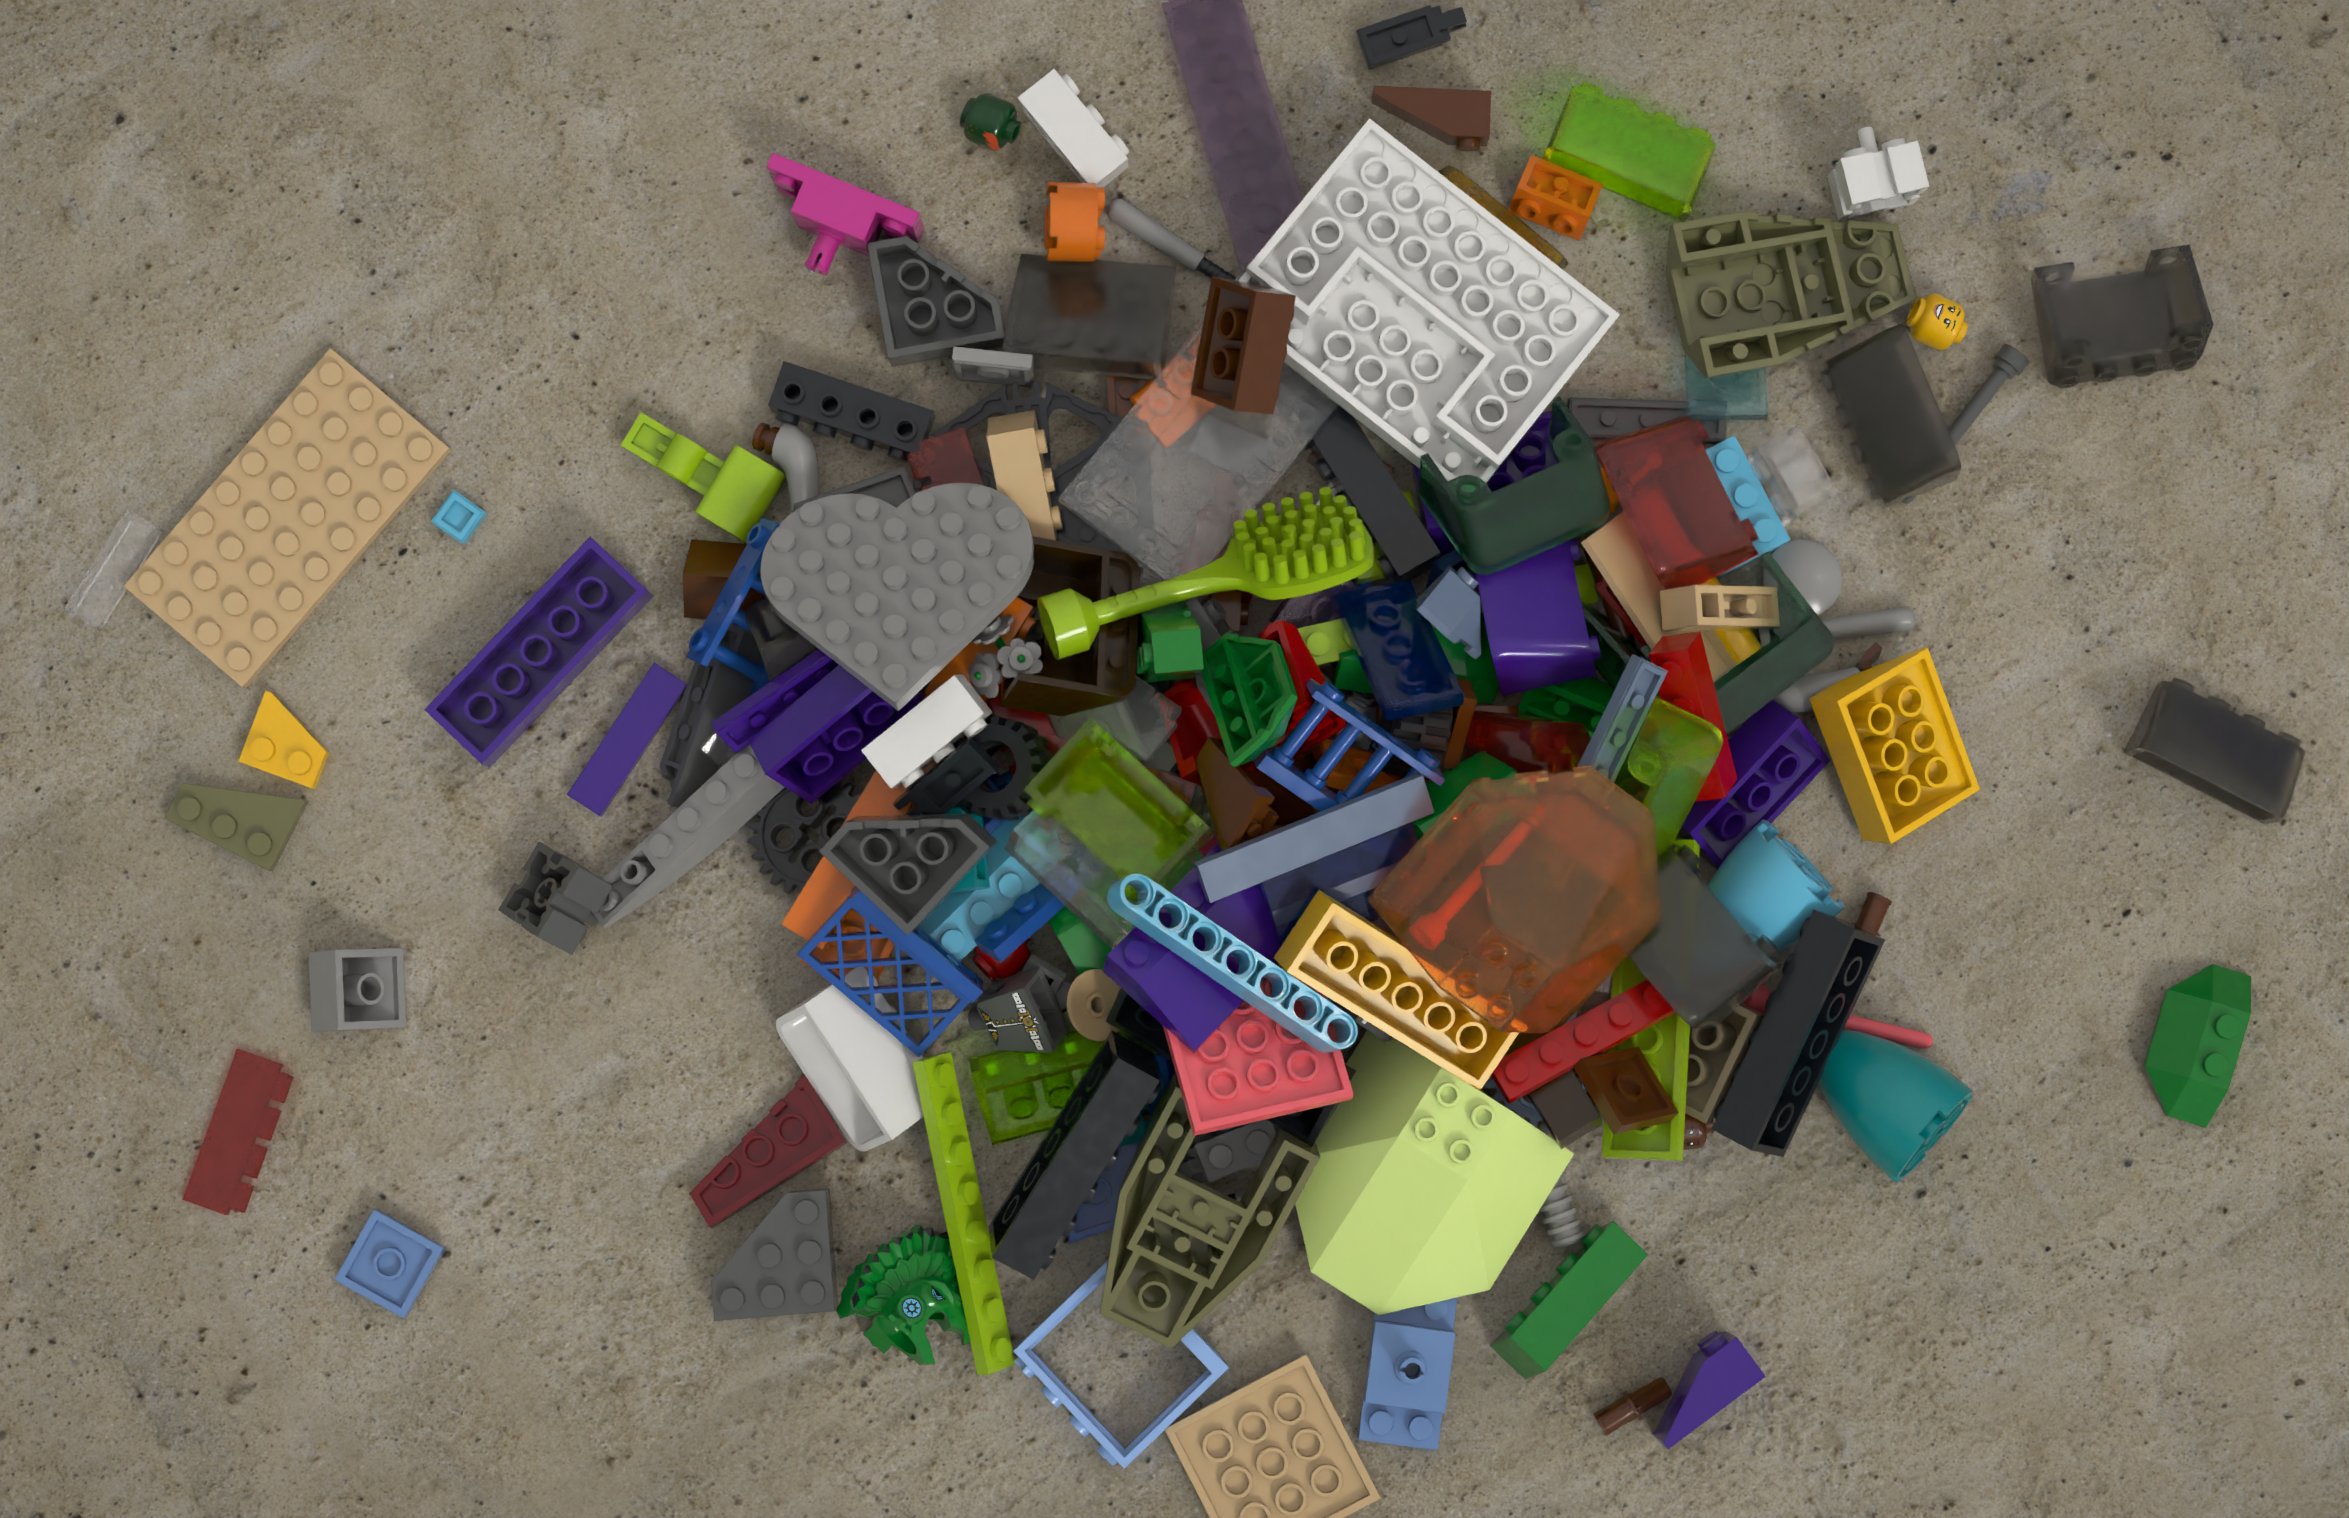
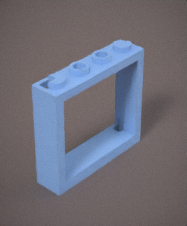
[1013,1259,1229,1469]

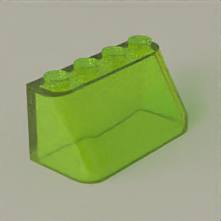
[1542,82,1716,222]

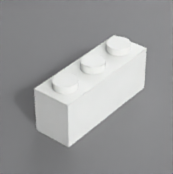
[1017,69,1129,187]
[861,674,992,789]

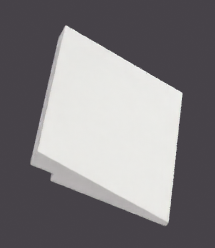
[1238,118,1620,506]

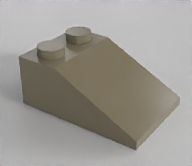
[1685,981,1765,1124]

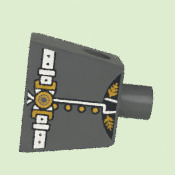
[968,967,1070,1053]

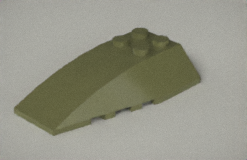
[1665,211,1916,379]

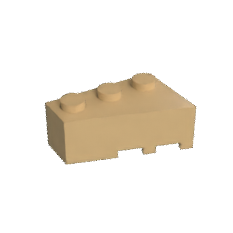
[986,410,1063,540]

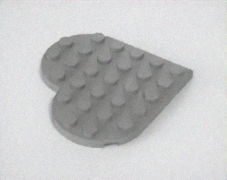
[760,483,1034,711]

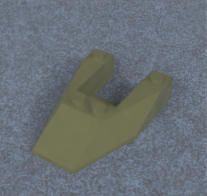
[1100,1074,1320,1348]

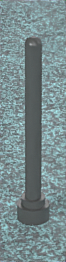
[1899,344,2029,504]

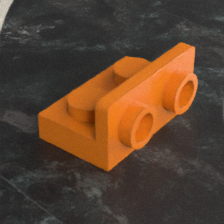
[1508,154,1603,240]

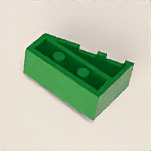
[1136,600,1204,683]

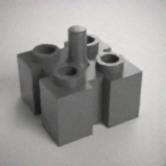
[498,842,613,955]

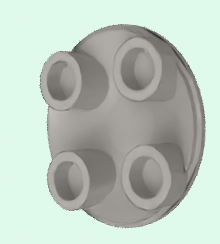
[1763,540,1842,618]

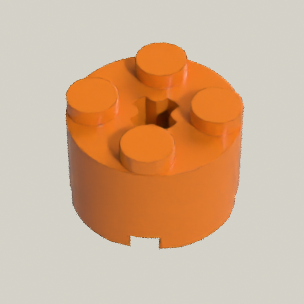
[1044,182,1105,262]

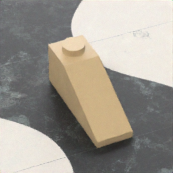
[1660,585,1780,631]

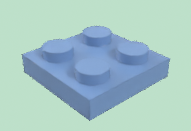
[334,1209,446,1319]

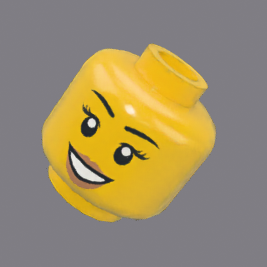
[1906,293,1968,351]

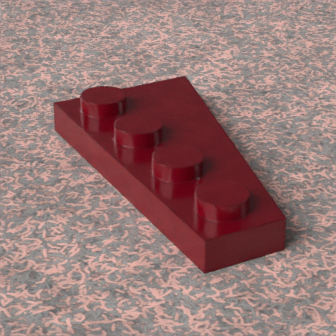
[689,1074,848,1228]

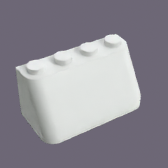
[776,967,924,1152]

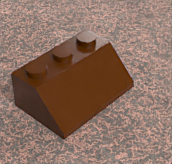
[1190,276,1296,415]

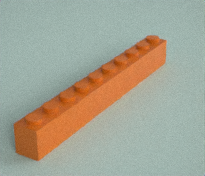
[782,597,1037,950]

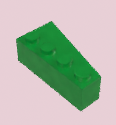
[1490,1221,1648,1379]

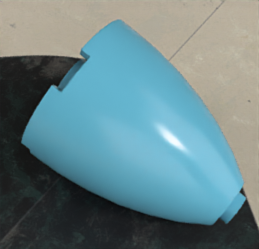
[1693,819,1845,974]

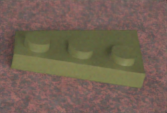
[164,783,309,872]

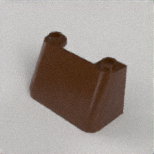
[1196,737,1343,872]

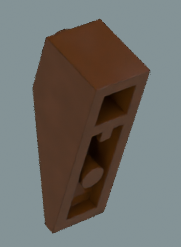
[1371,86,1491,151]

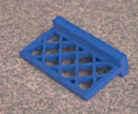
[797,886,983,1057]

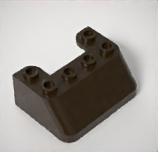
[1000,536,1140,716]

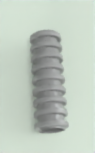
[1539,1173,1586,1248]

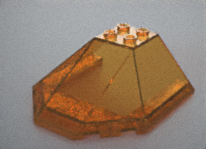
[1368,765,1661,1033]

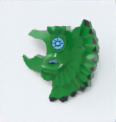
[836,1225,970,1366]

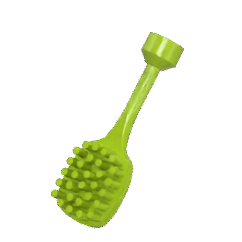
[1037,487,1375,660]

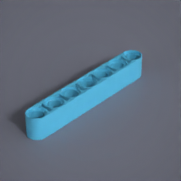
[1107,874,1358,1053]

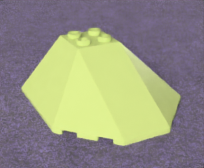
[1295,1030,1574,1315]

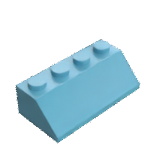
[920,815,1066,961]

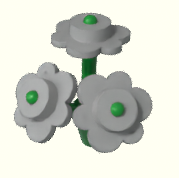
[969,614,1043,698]

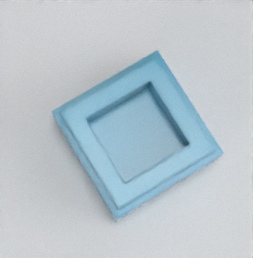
[431,490,487,545]

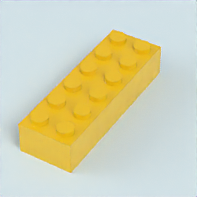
[1274,890,1526,1091]

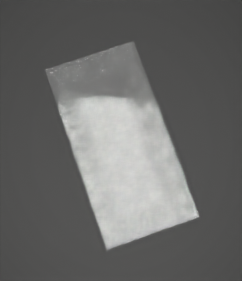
[1058,269,1339,581]

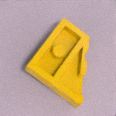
[238,690,329,789]

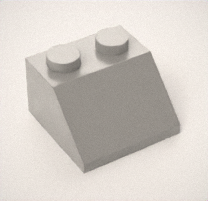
[309,948,406,1032]

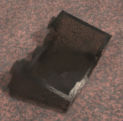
[2031,244,2214,388]

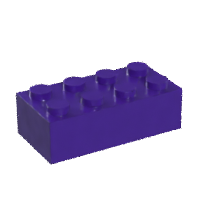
[748,665,927,804]

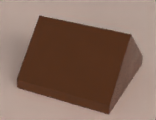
[683,539,766,622]

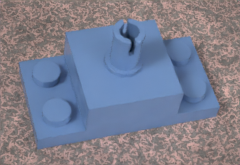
[1358,1297,1458,1451]

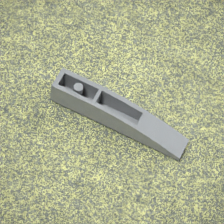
[592,744,784,928]

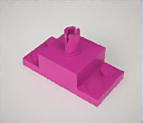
[767,153,924,276]

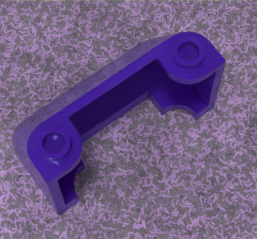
[1467,526,1602,696]

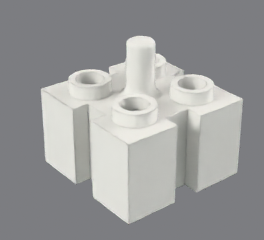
[1827,127,1929,221]

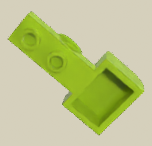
[620,412,786,544]

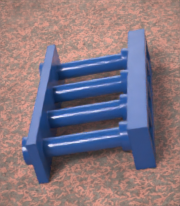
[686,518,811,694]
[1254,678,1445,856]

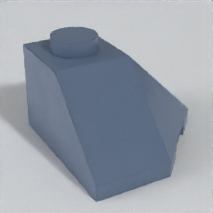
[1417,565,1481,659]

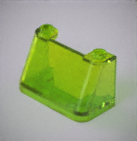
[1573,697,1723,879]
[1024,717,1215,902]

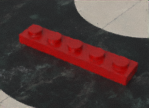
[1491,972,1682,1104]

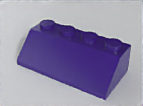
[1665,697,1830,870]

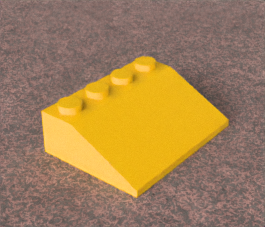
[1809,647,1980,844]

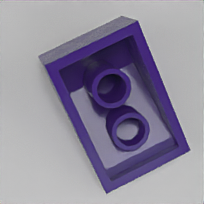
[1653,1331,1766,1449]

